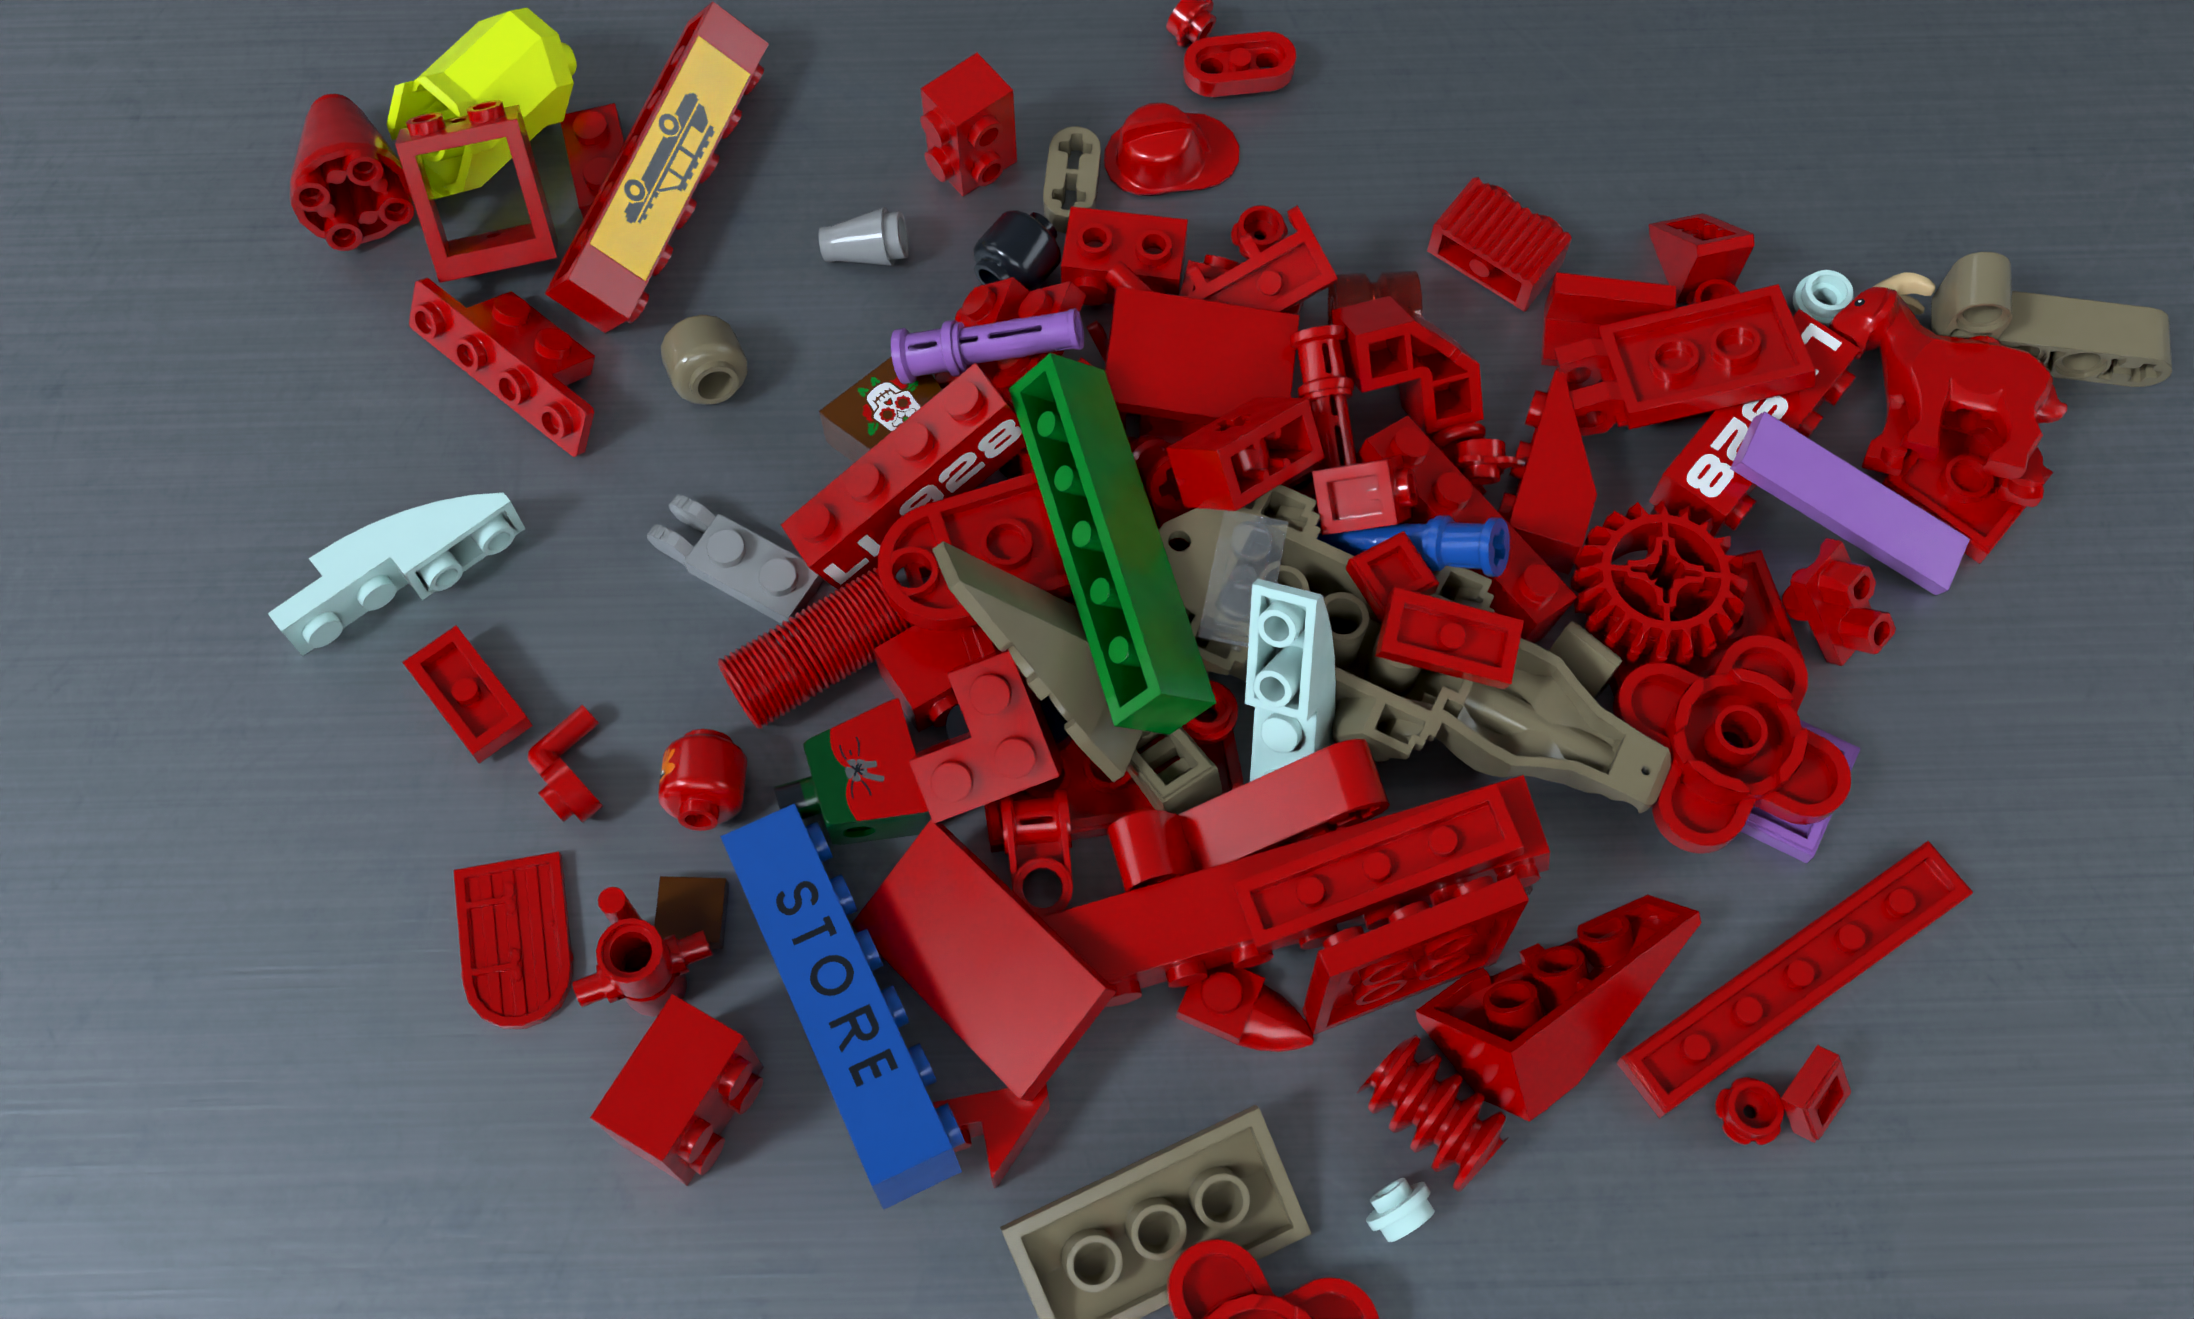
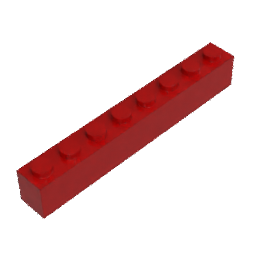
[1040,775,1550,1007]

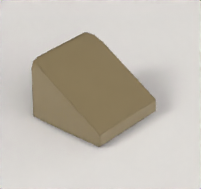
[1549,621,1622,700]

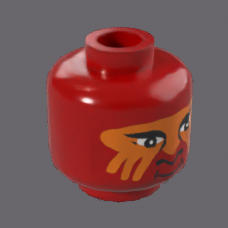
[658,729,747,831]

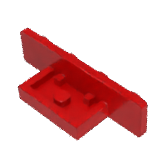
[409,278,595,457]

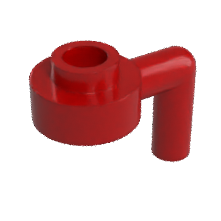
[528,705,603,823]

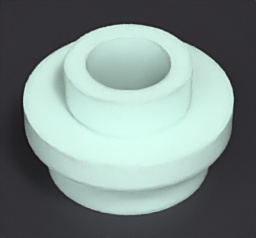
[1793,270,1854,328]
[1366,1178,1435,1242]

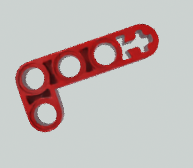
[1107,739,1390,892]

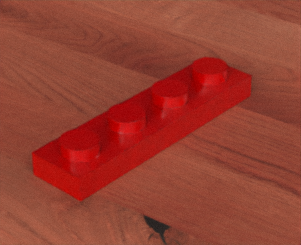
[1232,783,1524,954]

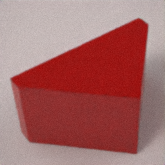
[1649,213,1754,303]

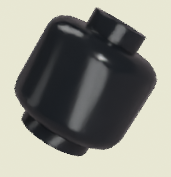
[973,210,1061,291]

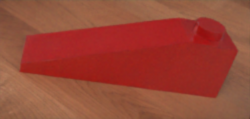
[1415,894,1702,1122]

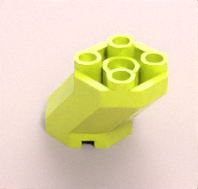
[386,8,577,199]

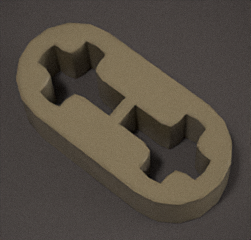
[1043,126,1101,234]

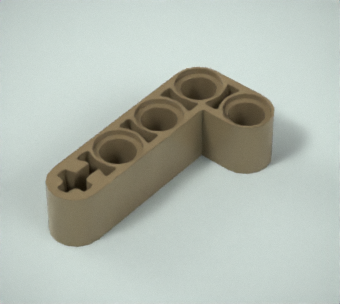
[1931,252,2172,387]

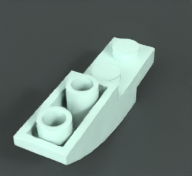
[268,492,525,656]
[1245,579,1336,782]

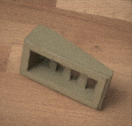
[1127,727,1222,814]

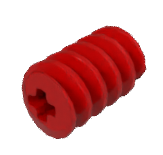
[1356,1034,1509,1192]

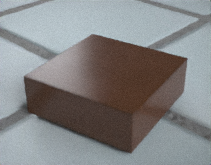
[654,876,730,949]

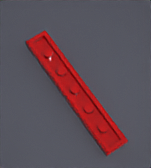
[1616,841,1973,1119]

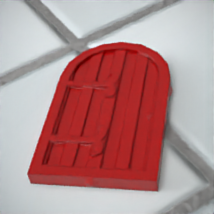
[454,851,574,1029]

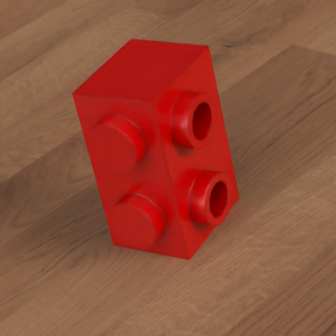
[920,52,1017,197]
[1061,206,1188,306]

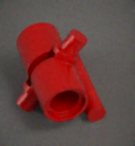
[572,887,713,1017]

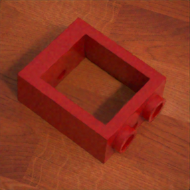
[395,100,558,283]

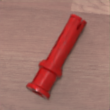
[1289,325,1357,469]

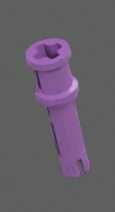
[891,308,1084,385]

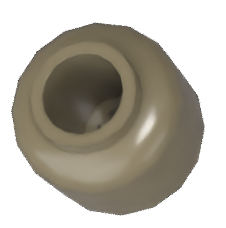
[661,314,748,405]

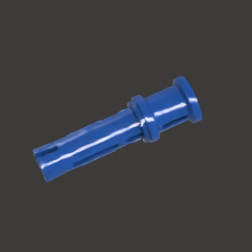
[1317,515,1510,577]

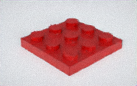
[1302,874,1529,1035]

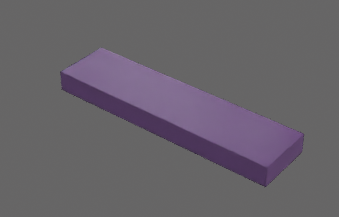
[1730,411,1970,595]

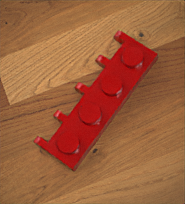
[1086,205,1338,363]

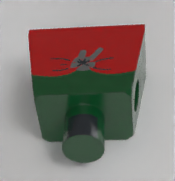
[774,698,932,845]

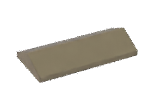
[1000,1105,1312,1319]

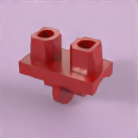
[1782,538,1896,666]

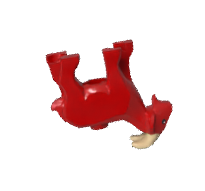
[1829,272,2067,508]

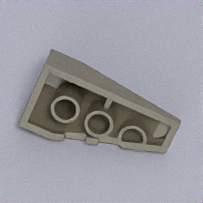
[932,541,1143,783]

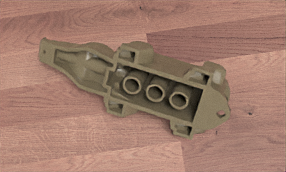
[1159,484,1671,813]

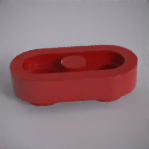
[1183,31,1296,97]

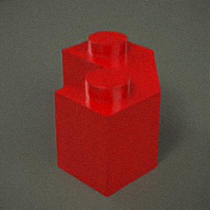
[1332,296,1484,434]

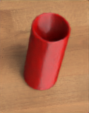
[718,566,914,729]

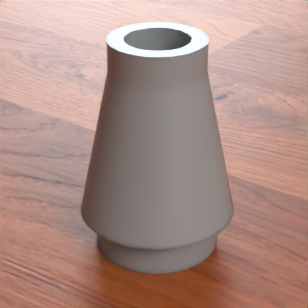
[819,207,909,266]

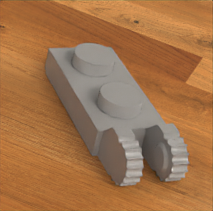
[646,494,824,624]

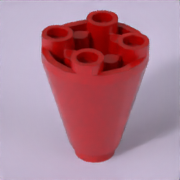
[290,94,414,251]

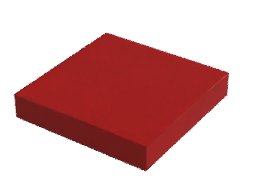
[1882,428,2054,564]

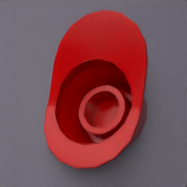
[1104,103,1239,196]

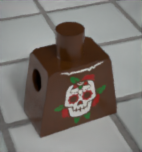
[819,356,942,463]

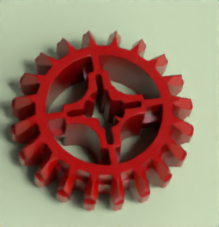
[1570,500,1749,667]

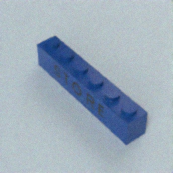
[720,803,965,1210]

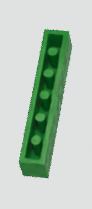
[1009,353,1217,735]

